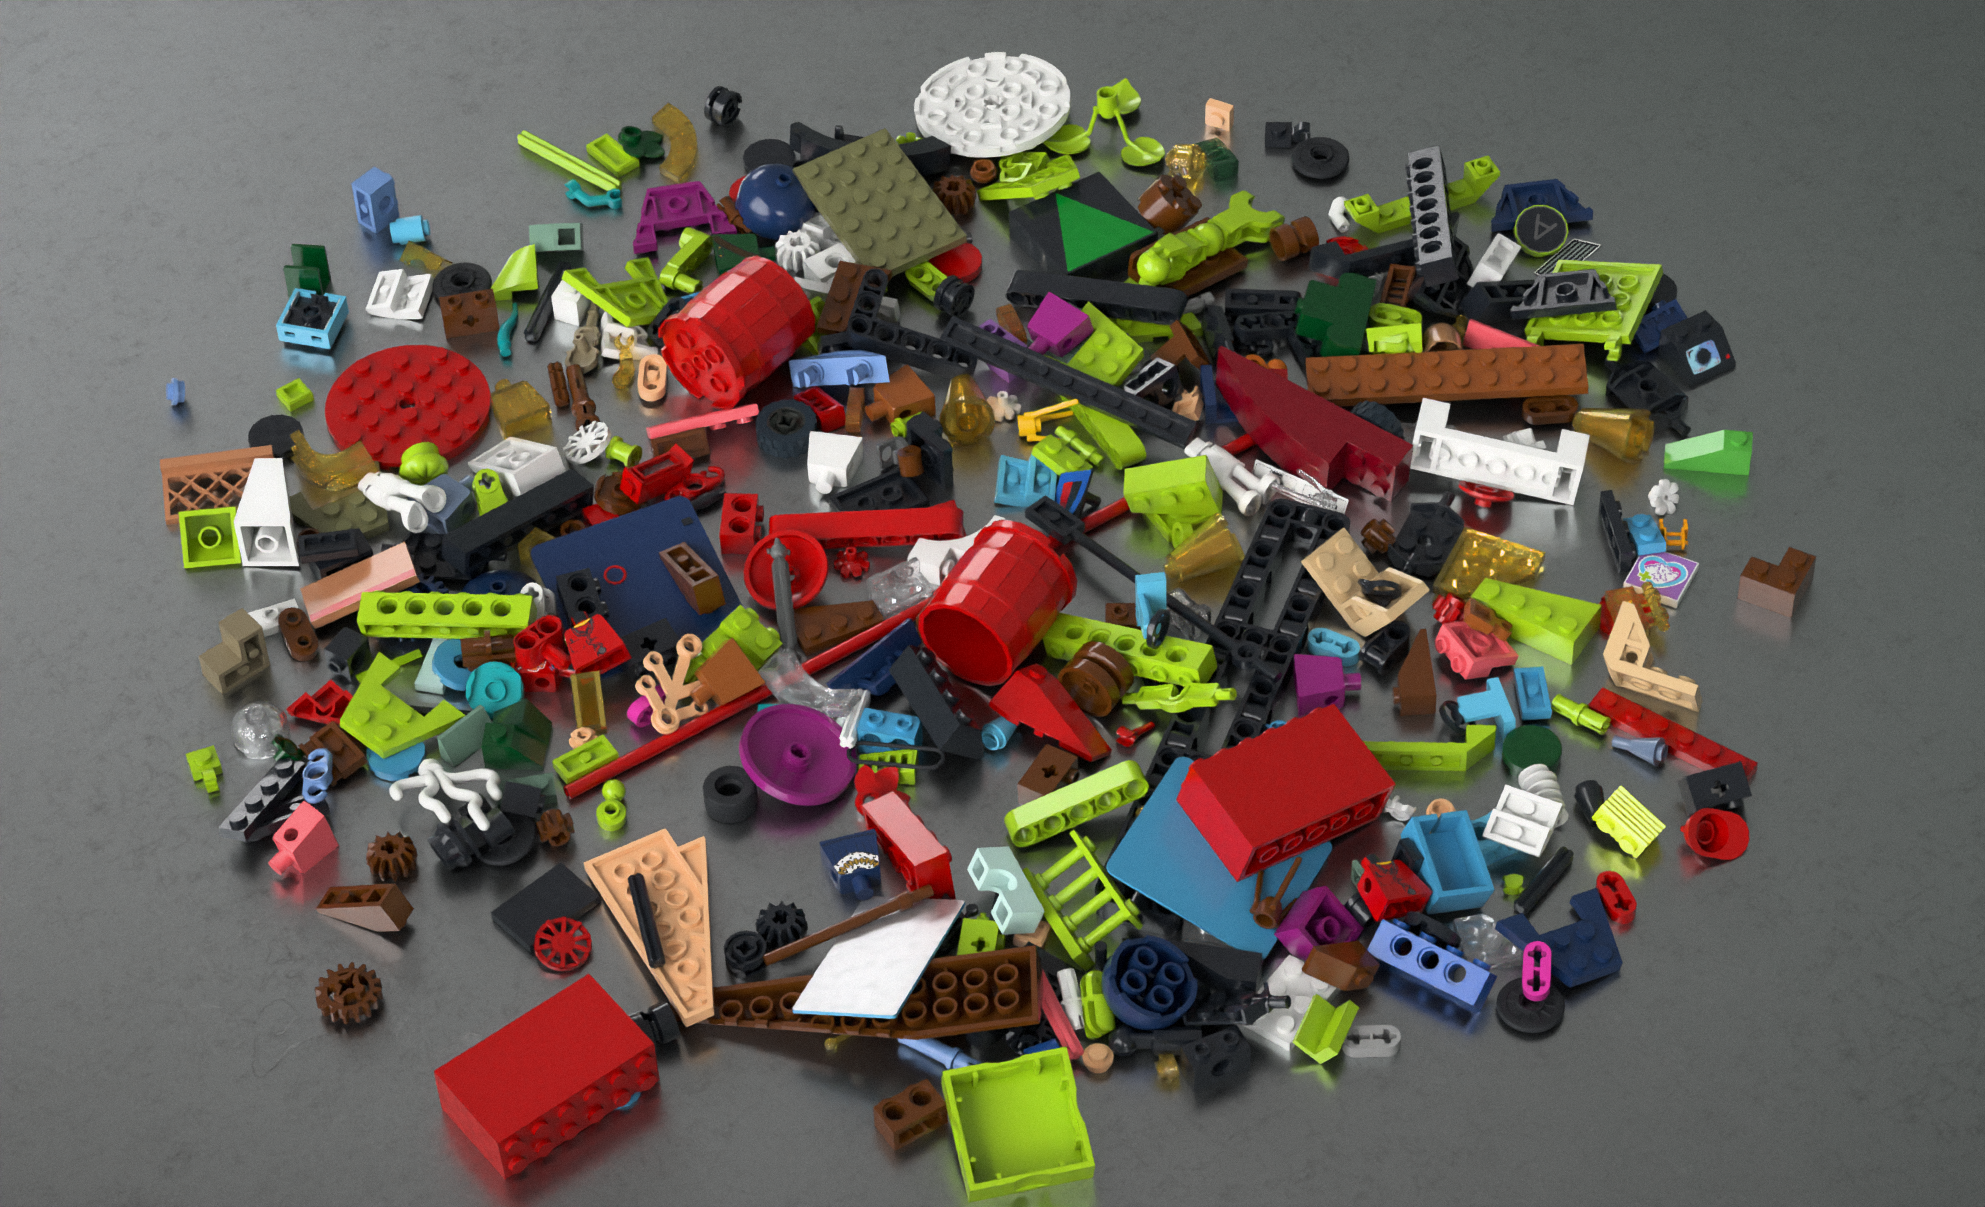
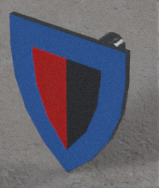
[1055,470,1101,519]

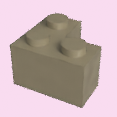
[199,608,270,695]

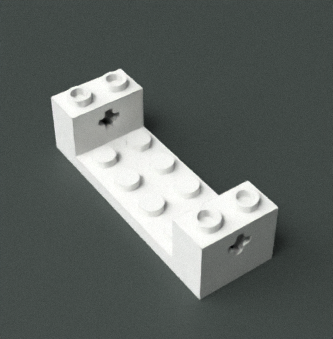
[1410,398,1590,505]

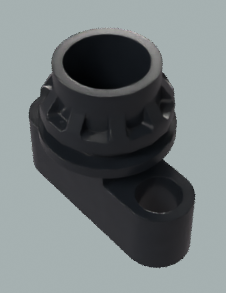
[427,793,515,871]

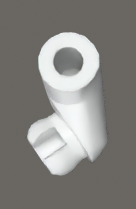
[1328,196,1350,233]

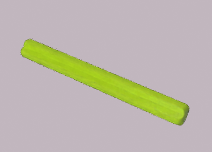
[517,130,622,192]

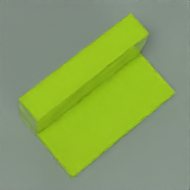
[1292,994,1359,1064]

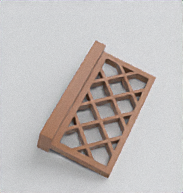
[160,445,275,525]

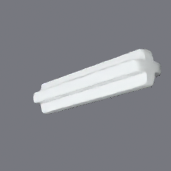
[839,688,871,749]

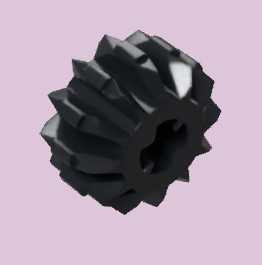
[755,900,808,951]

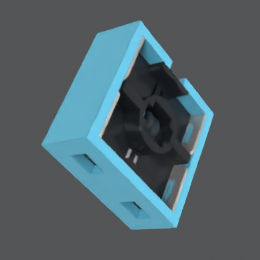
[276,288,349,349]

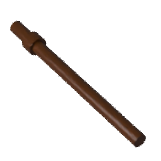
[763,884,934,966]

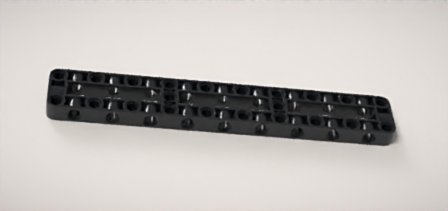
[1095,498,1350,936]

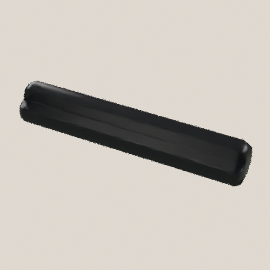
[1514,846,1574,915]

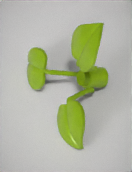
[1043,78,1165,166]

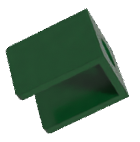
[283,244,331,299]

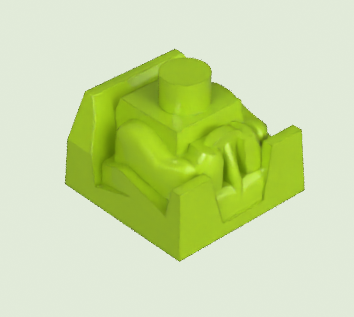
[1365,322,1422,354]

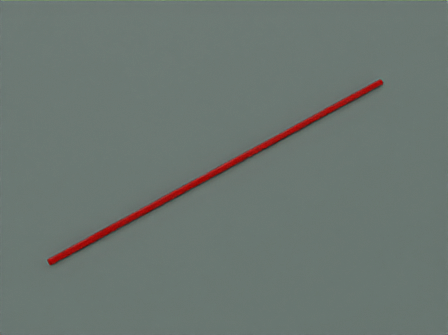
[563,434,1256,799]

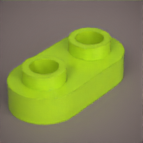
[905,261,947,301]
[1368,303,1422,327]

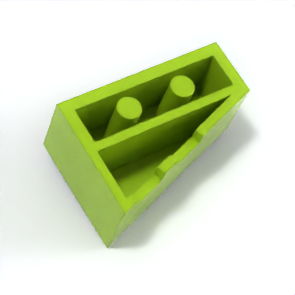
[1123,455,1223,517]

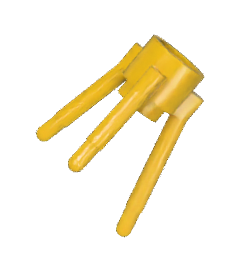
[1017,399,1079,442]

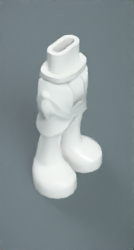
[1184,437,1280,516]
[358,472,446,533]

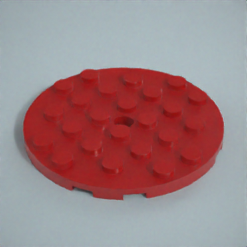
[325,345,492,470]

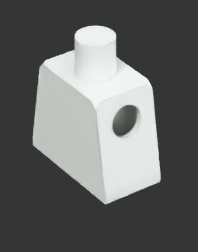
[808,431,864,494]

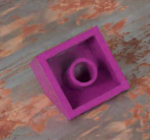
[1274,886,1363,961]

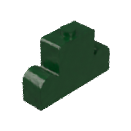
[1294,273,1377,357]

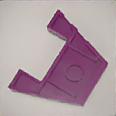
[633,181,737,254]

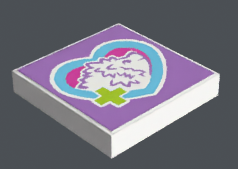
[1623,552,1699,608]

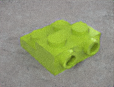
[701,605,783,672]

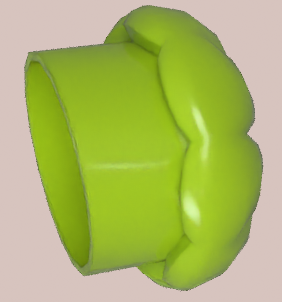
[399,442,449,486]

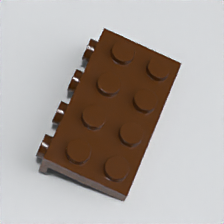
[1127,217,1248,297]

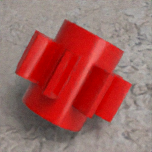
[1432,592,1466,624]

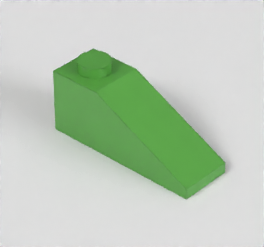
[1664,430,1753,476]

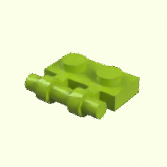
[1031,425,1104,476]

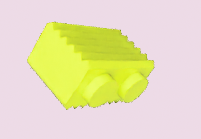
[1592,785,1666,858]

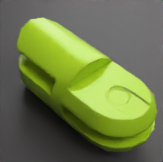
[1080,970,1116,1040]

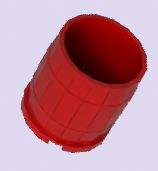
[658,256,815,410]
[918,519,1078,686]

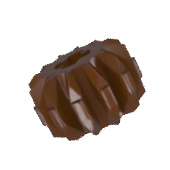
[932,174,977,218]
[366,831,418,882]

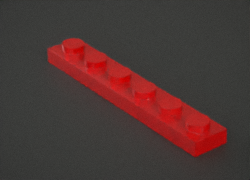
[1588,687,1758,781]

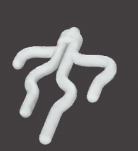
[389,758,503,831]

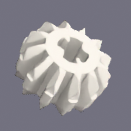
[775,229,821,274]

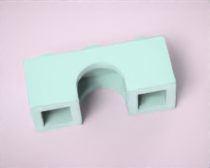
[967,846,1045,935]

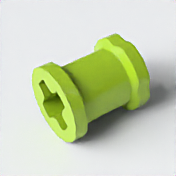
[605,436,642,468]

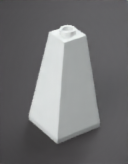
[234,458,300,566]

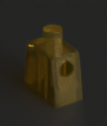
[490,379,552,441]

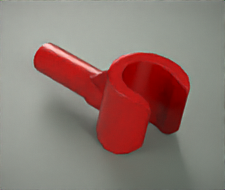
[1116,721,1155,748]

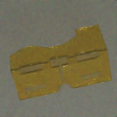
[400,241,453,270]

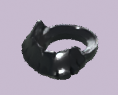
[1358,578,1402,607]

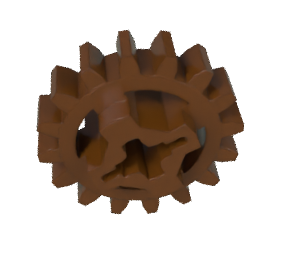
[315,962,383,1024]

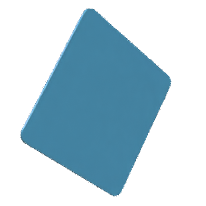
[1106,757,1332,960]

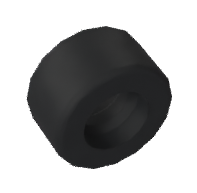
[703,765,758,823]

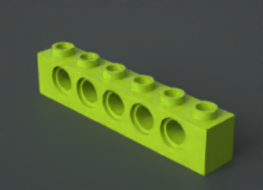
[357,590,537,639]
[1043,612,1217,687]

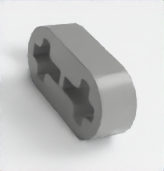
[1342,1025,1401,1058]

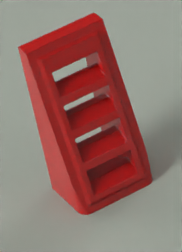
[793,386,847,433]

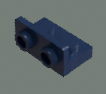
[1634,299,1687,355]

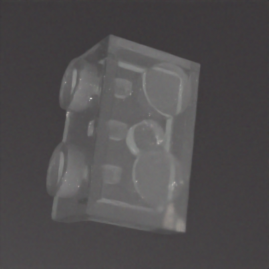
[867,557,935,620]

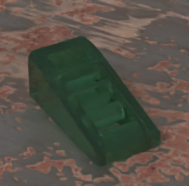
[1193,137,1239,181]

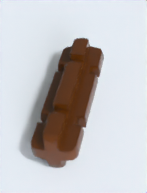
[547,361,570,407]

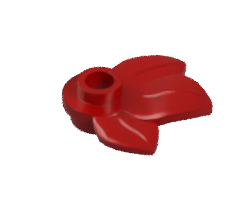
[854,764,911,816]

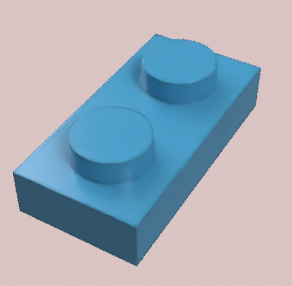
[1623,514,1666,556]
[1513,666,1552,720]

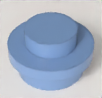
[166,378,185,405]

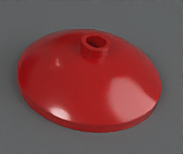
[744,530,829,611]

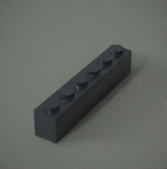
[442,469,594,575]

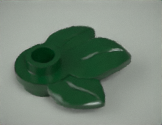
[618,126,665,158]

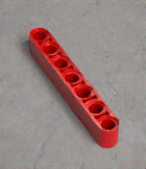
[769,507,964,549]

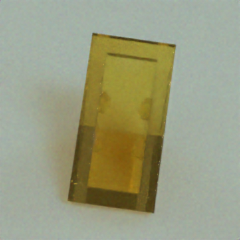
[570,671,607,731]

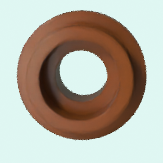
[970,159,997,183]

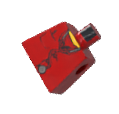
[564,611,632,684]
[1357,854,1432,922]

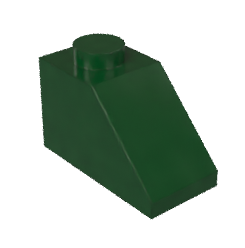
[481,723,548,771]

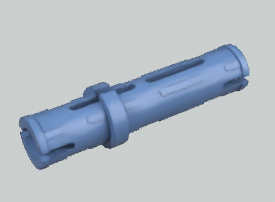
[898,1038,984,1070]

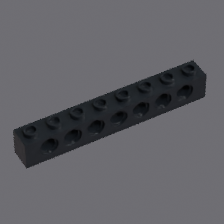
[1405,145,1459,287]

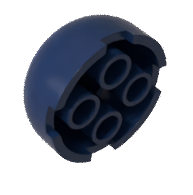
[735,164,817,240]
[1101,935,1198,1031]

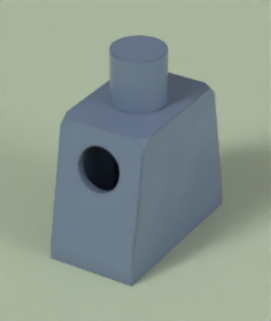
[407,474,475,534]

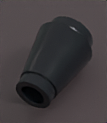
[1574,780,1605,827]

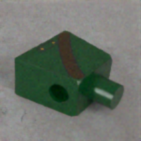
[712,234,776,277]

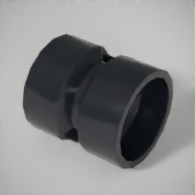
[628,1001,680,1047]

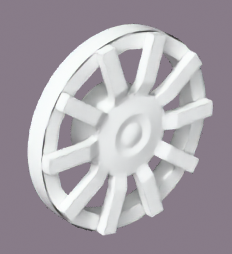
[563,421,612,465]

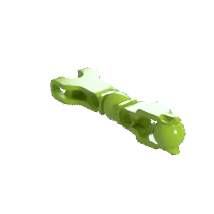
[1137,190,1285,286]

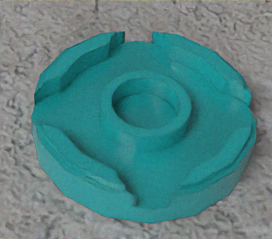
[466,662,524,720]

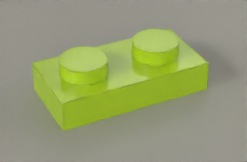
[552,735,619,784]

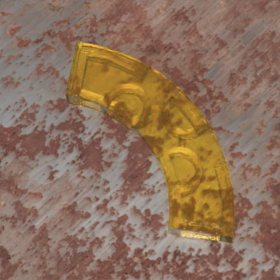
[652,103,698,184]

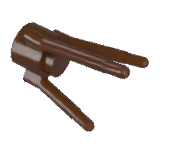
[1250,856,1302,929]

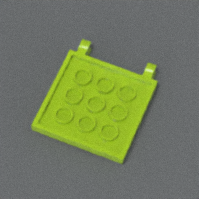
[1525,260,1663,361]

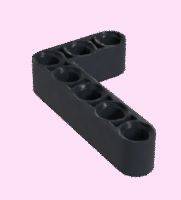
[845,268,978,382]

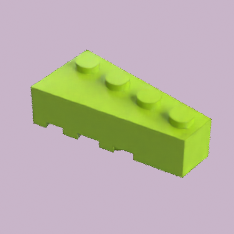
[1471,578,1602,665]

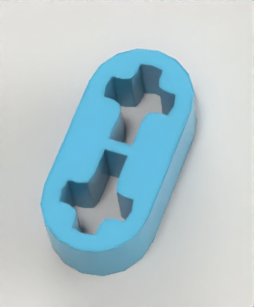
[1307,628,1360,667]

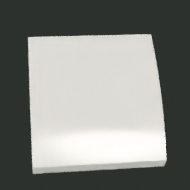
[366,269,434,320]
[1482,785,1563,857]

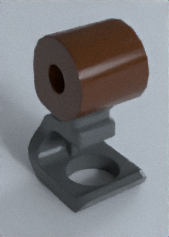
[876,437,925,477]

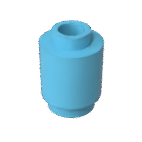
[390,215,430,245]

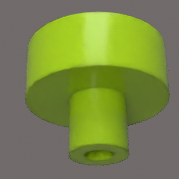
[1172,522,1200,550]

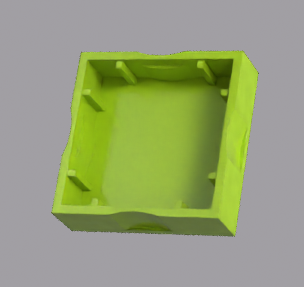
[941,1046,1095,1203]

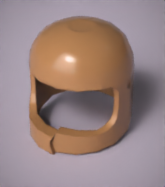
[1422,323,1463,352]

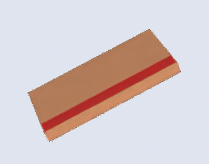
[300,542,420,629]

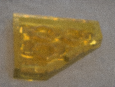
[1432,527,1545,600]

